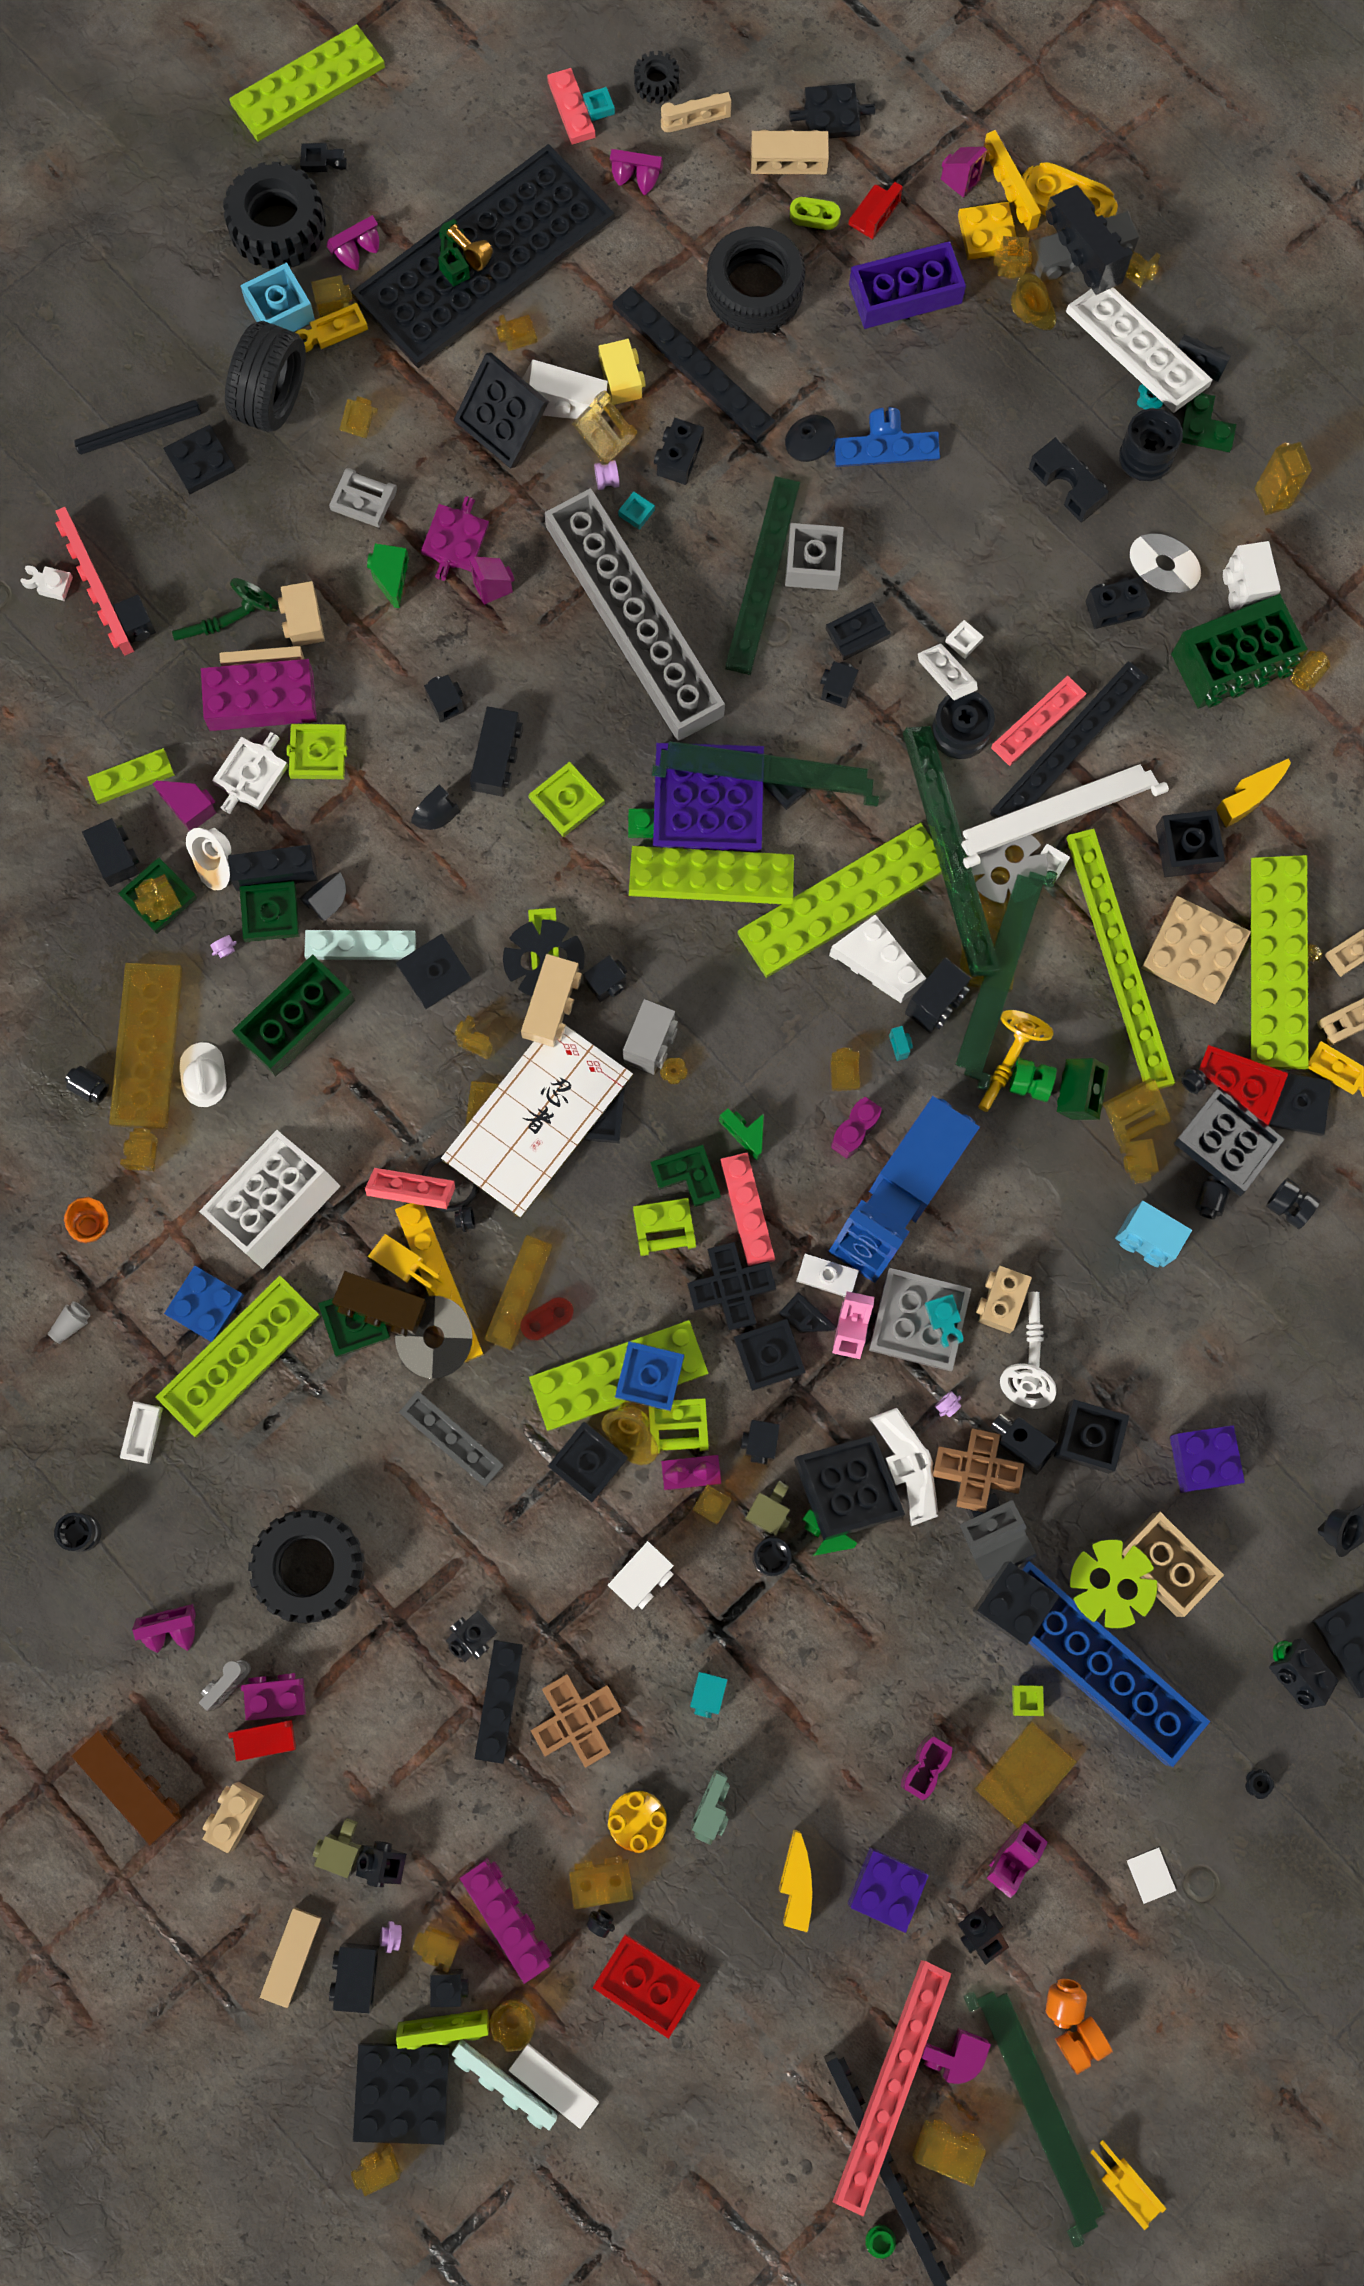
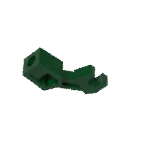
[438,219,470,287]

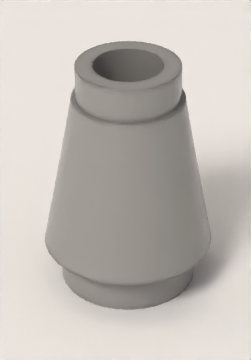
[48,1301,90,1344]

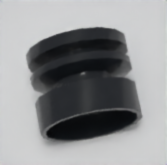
[1119,408,1183,481]

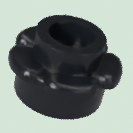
[1181,1069,1207,1094]
[454,1205,475,1232]
[1245,1769,1274,1799]
[586,1909,615,1938]

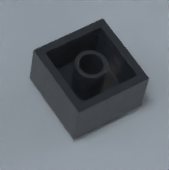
[1156,810,1225,878]
[905,958,971,1033]
[1054,1399,1129,1474]
[972,1561,1059,1646]

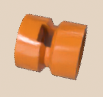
[1055,2016,1113,2075]

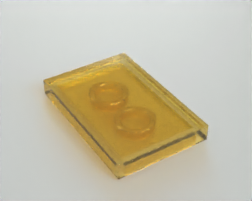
[974,1721,1077,1828]

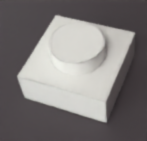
[945,620,984,659]
[1040,844,1070,882]

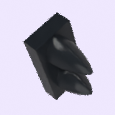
[1178,334,1231,382]

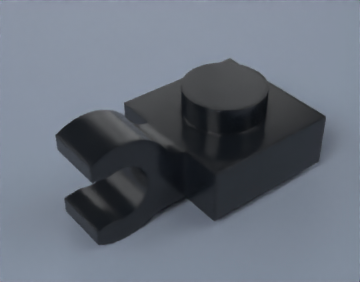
[300,143,347,172]

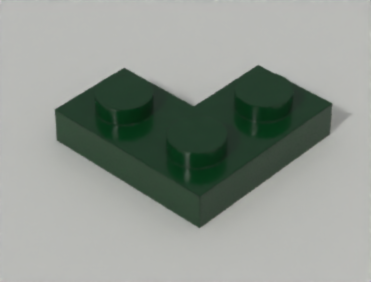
[1181,393,1237,453]
[650,1145,721,1207]

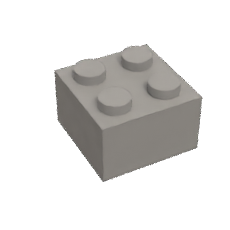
[785,523,844,590]
[623,999,678,1075]

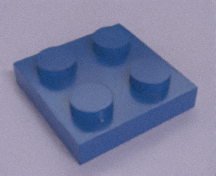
[164,1266,244,1342]
[615,1341,684,1412]

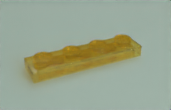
[484,1235,553,1351]

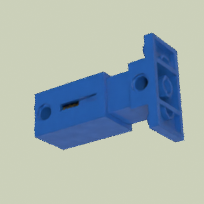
[829,1096,980,1283]

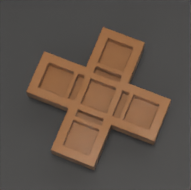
[933,1429,1024,1512]
[530,1674,622,1768]

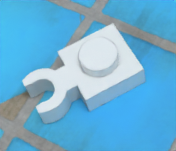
[21,566,73,601]

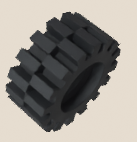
[634,51,679,104]

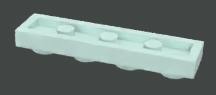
[305,930,416,960]
[452,2039,558,2130]

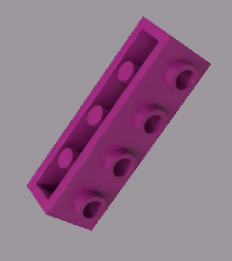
[460,1857,552,1984]

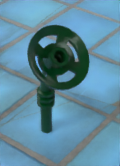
[172,578,279,641]

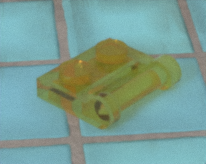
[572,390,637,464]
[1103,1078,1171,1147]

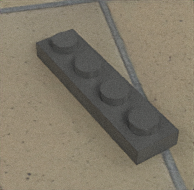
[399,1391,504,1488]

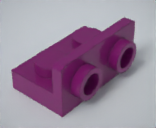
[241,1673,306,1721]

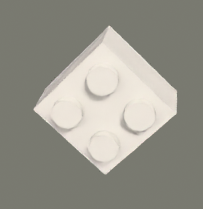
[1223,541,1281,612]
[608,1541,674,1610]

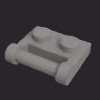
[329,468,397,528]
[199,1660,251,1711]

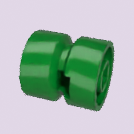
[1009,1058,1057,1102]

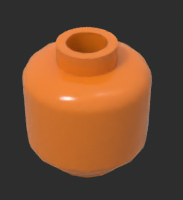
[1045,1979,1087,2029]

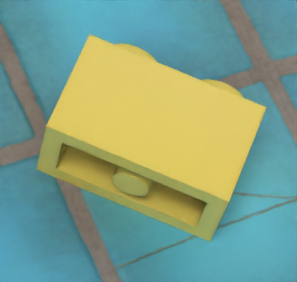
[598,339,646,405]

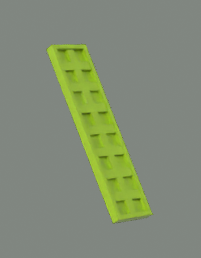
[737,822,950,978]
[1251,855,1309,1070]

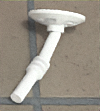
[1000,1292,1057,1409]

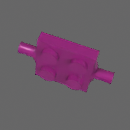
[421,496,489,581]

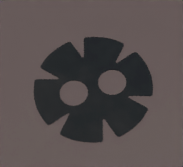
[503,919,585,996]

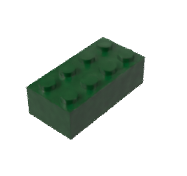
[232,954,356,1077]

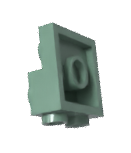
[691,1769,730,1845]

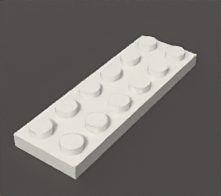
[1066,288,1213,413]

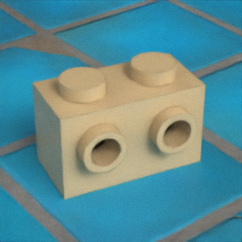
[278,581,325,647]
[976,1266,1032,1334]
[202,1782,264,1854]

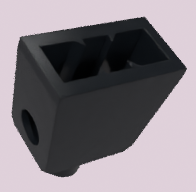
[991,1414,1056,1475]

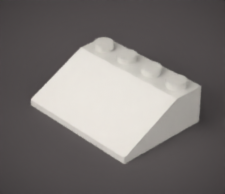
[199,1130,340,1269]

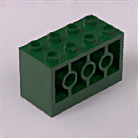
[1171,594,1308,709]

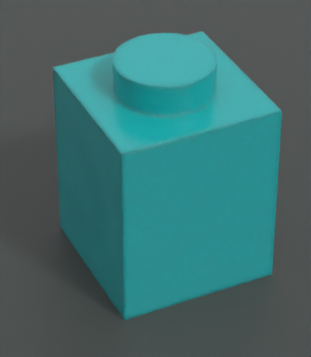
[690,1671,727,1718]

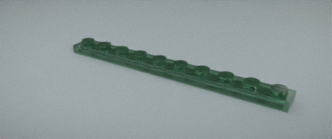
[903,726,1000,977]

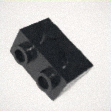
[1269,1638,1339,1709]

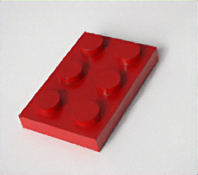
[593,1933,701,2039]

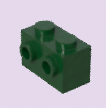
[1057,1058,1109,1120]

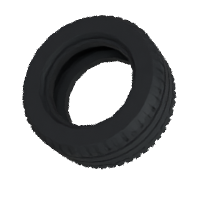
[706,226,805,333]
[225,321,306,432]

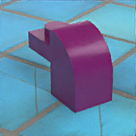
[987,1822,1048,1898]
[921,2028,991,2084]

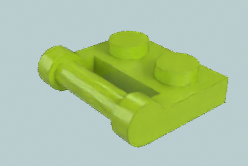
[633,1198,696,1256]
[649,1398,709,1454]

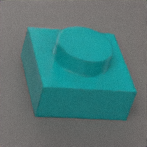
[583,87,615,121]
[618,491,655,530]
[889,1026,913,1061]

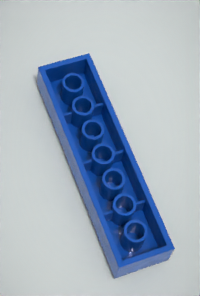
[1019,1561,1210,1767]

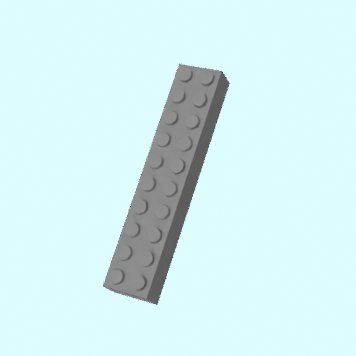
[545,488,725,741]

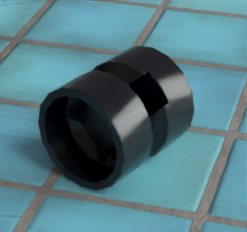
[1266,1177,1321,1229]
[54,1513,102,1552]
[752,1538,791,1576]

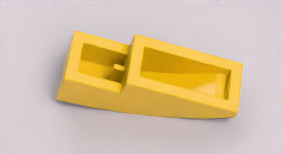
[1216,758,1291,828]
[779,1830,812,1933]

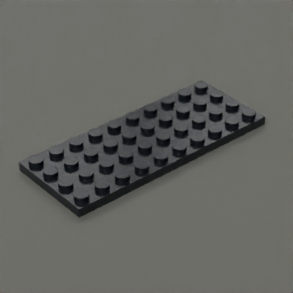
[351,144,615,368]

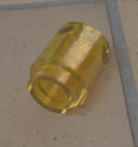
[1291,651,1330,691]

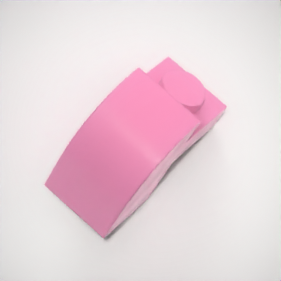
[832,1291,875,1359]

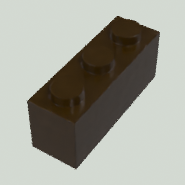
[332,1271,427,1337]

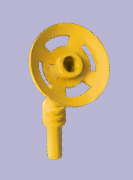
[978,1010,1054,1112]

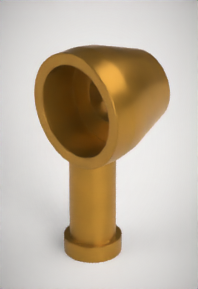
[447,224,493,271]

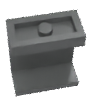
[960,1500,1037,1581]

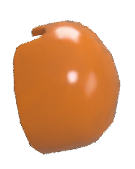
[64,1197,109,1243]

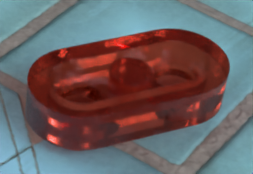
[520,1297,574,1341]

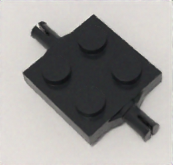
[789,83,875,139]

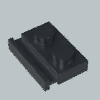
[825,601,891,660]

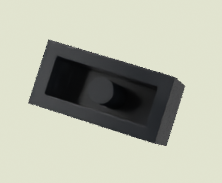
[82,818,140,887]
[329,1943,379,2014]

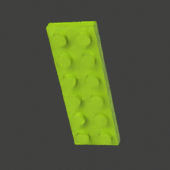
[229,24,385,142]
[629,846,794,905]
[156,1276,320,1438]
[529,1320,708,1432]

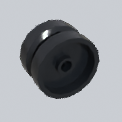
[931,692,995,759]

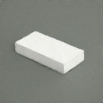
[120,1401,163,1464]

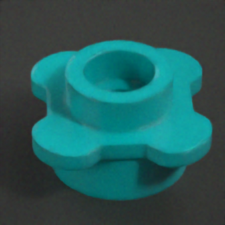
[1137,384,1163,409]

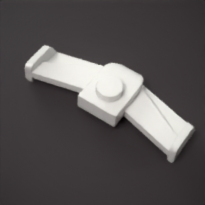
[870,1408,939,1526]

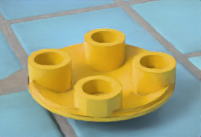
[608,1791,667,1853]

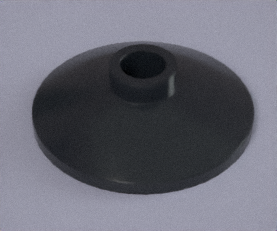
[785,415,836,462]

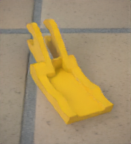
[368,1234,445,1293]
[1090,2140,1166,2230]

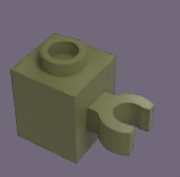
[745,1481,791,1536]
[313,1818,361,1879]

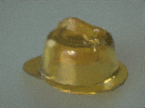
[1011,273,1057,331]
[601,1402,658,1465]

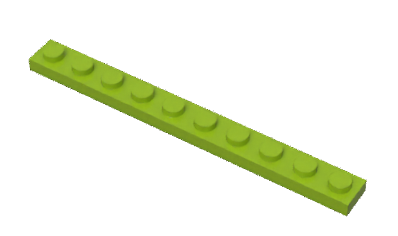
[1066,829,1175,1092]

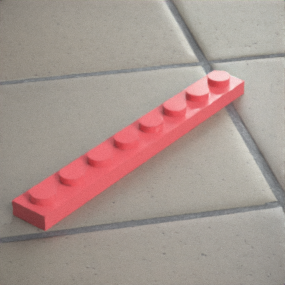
[832,1960,951,2217]

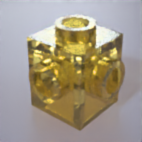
[994,236,1032,279]
[134,874,182,922]

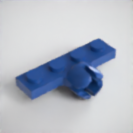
[834,407,940,467]

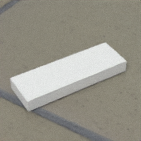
[918,644,978,700]
[509,2043,599,2129]

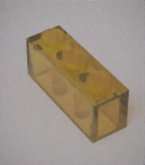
[1255,442,1312,515]

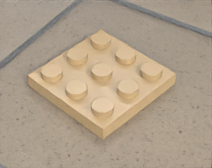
[1141,896,1251,1004]

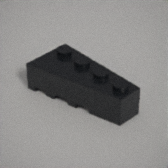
[1045,185,1133,295]

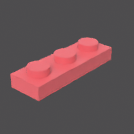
[547,68,596,145]
[365,1168,455,1209]

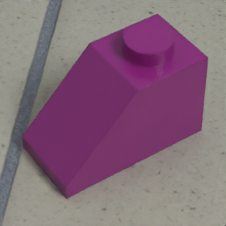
[941,146,987,198]
[469,557,515,605]
[153,780,216,831]

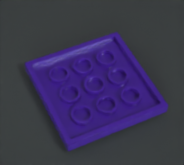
[653,743,764,852]

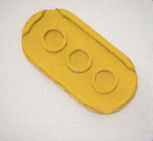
[1022,162,1118,218]

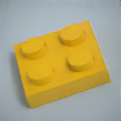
[958,202,1019,260]

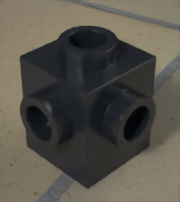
[446,1610,497,1662]
[356,1841,407,1887]
[958,1907,1009,1965]

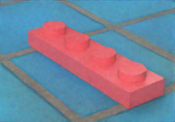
[991,676,1087,766]
[720,1153,775,1267]

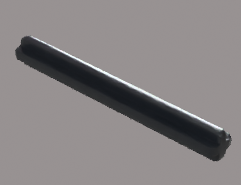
[74,400,201,455]

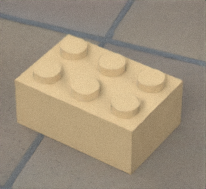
[1122,1512,1224,1617]

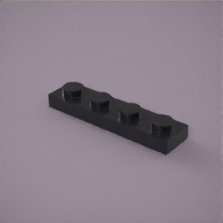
[474,1640,524,1764]

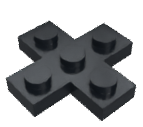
[687,1242,776,1331]

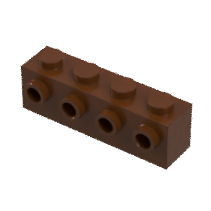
[71,1729,183,1846]

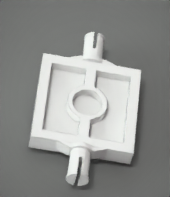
[212,732,289,814]

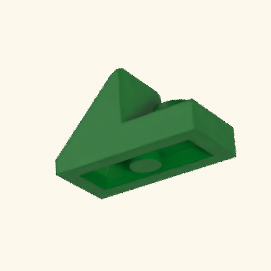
[719,1108,764,1161]
[802,1509,857,1556]

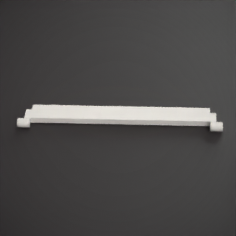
[961,764,1169,869]

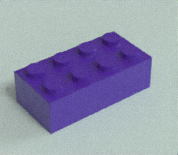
[849,241,966,329]

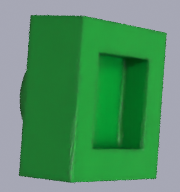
[628,809,654,838]

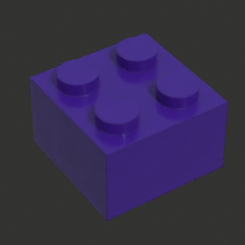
[1170,1425,1245,1493]
[847,1847,929,1933]

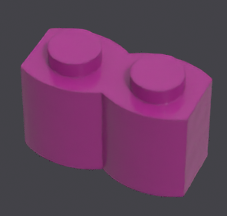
[831,1097,882,1159]
[901,1735,952,1800]

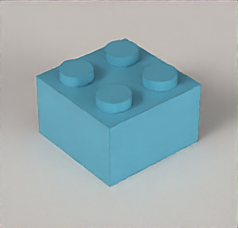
[240,263,315,332]
[1115,1201,1192,1267]

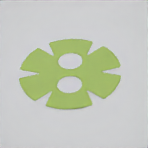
[1070,1540,1157,1628]

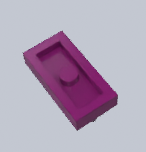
[610,149,663,195]
[327,215,380,270]
[661,1455,721,1491]
[132,1604,196,1653]

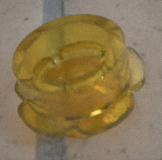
[660,1058,688,1084]

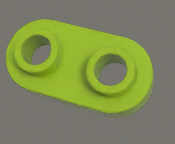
[789,197,841,230]

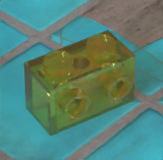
[569,1855,634,1909]
[912,2119,986,2187]

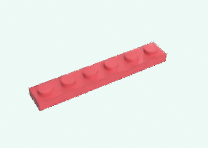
[55,507,134,656]

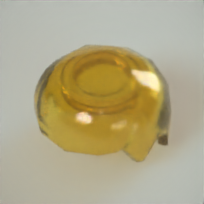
[490,1999,536,2052]

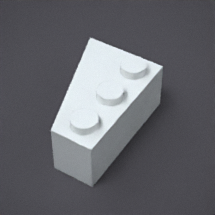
[522,360,608,421]
[829,915,926,1003]

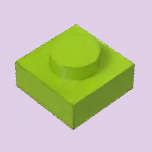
[1012,1685,1044,1716]

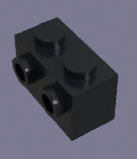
[654,417,704,485]
[1085,577,1150,629]

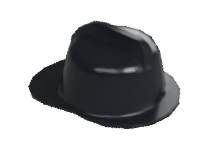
[1318,1504,1364,1557]

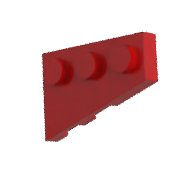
[1199,1045,1288,1125]

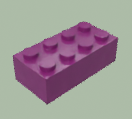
[201,659,317,731]

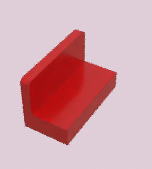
[848,182,903,239]
[228,1720,296,1762]

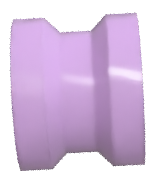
[594,460,619,490]

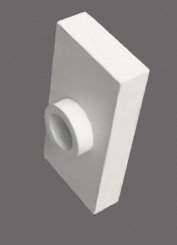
[796,1254,859,1297]

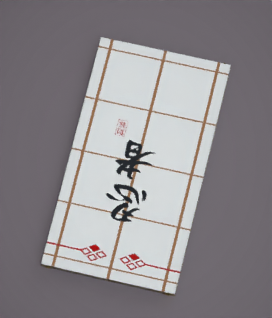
[441,1023,633,1218]

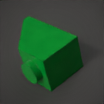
[367,543,409,609]

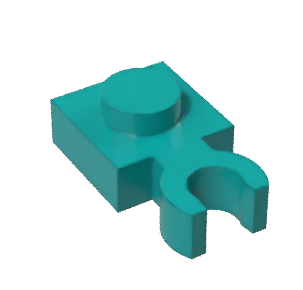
[925,1294,963,1348]

